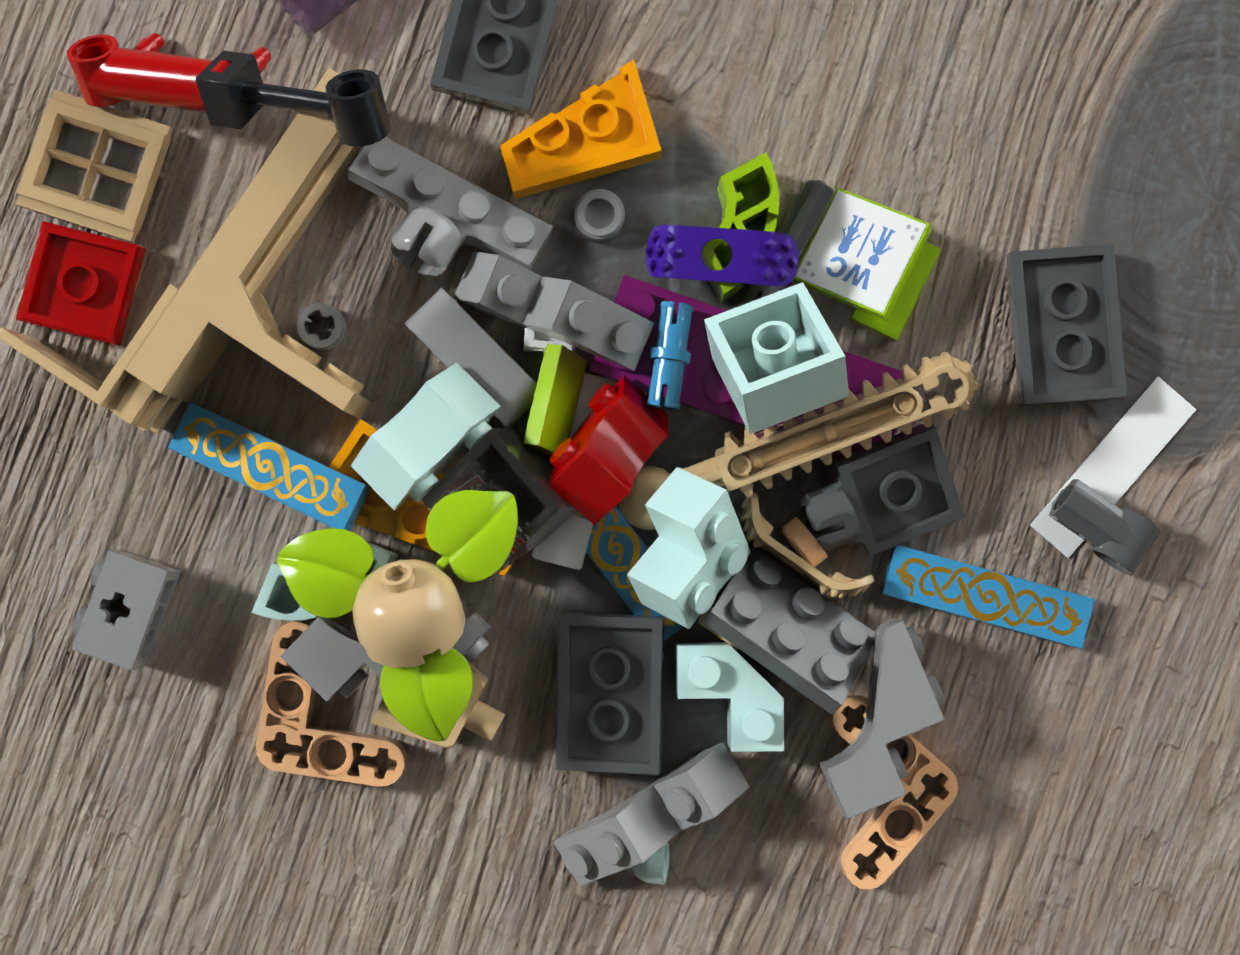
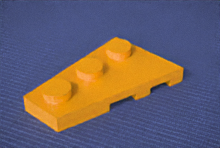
[500,59,662,199]

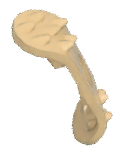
[740,493,874,599]

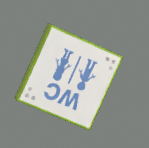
[794,187,932,321]

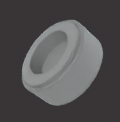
[574,189,625,243]

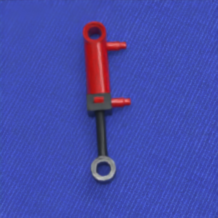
[67,33,391,147]

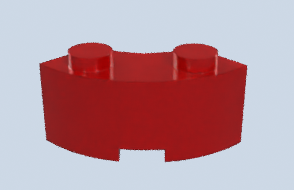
[548,375,669,526]

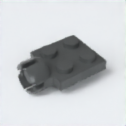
[801,424,965,556]

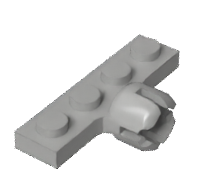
[348,137,553,277]

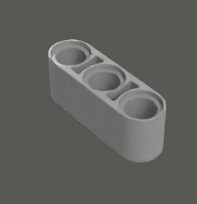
[405,288,537,429]

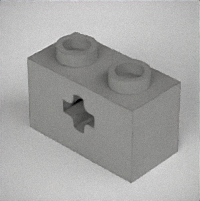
[72,550,182,670]

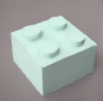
[704,282,849,434]

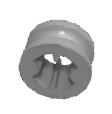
[297,302,347,351]

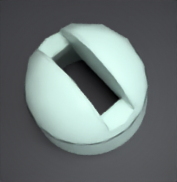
[631,842,669,885]

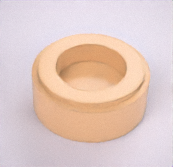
[781,517,828,567]

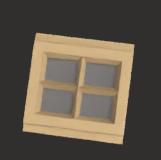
[15,89,173,243]

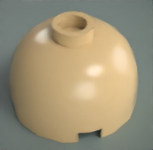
[352,559,466,668]

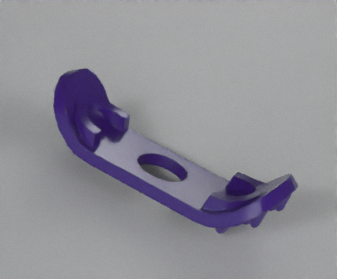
[645,225,799,286]

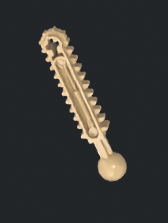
[618,352,979,530]

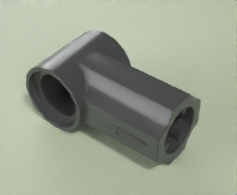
[1048,479,1161,575]

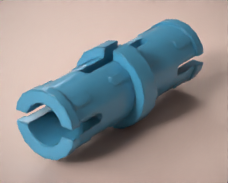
[646,301,694,410]

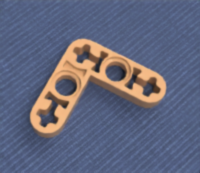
[256,621,408,787]
[829,693,958,890]

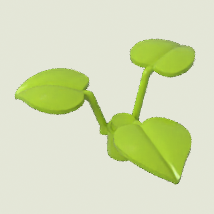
[277,490,518,742]

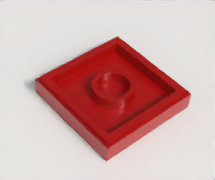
[16,221,146,346]

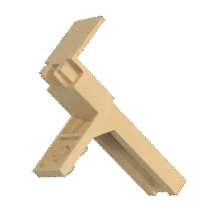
[0,68,371,435]

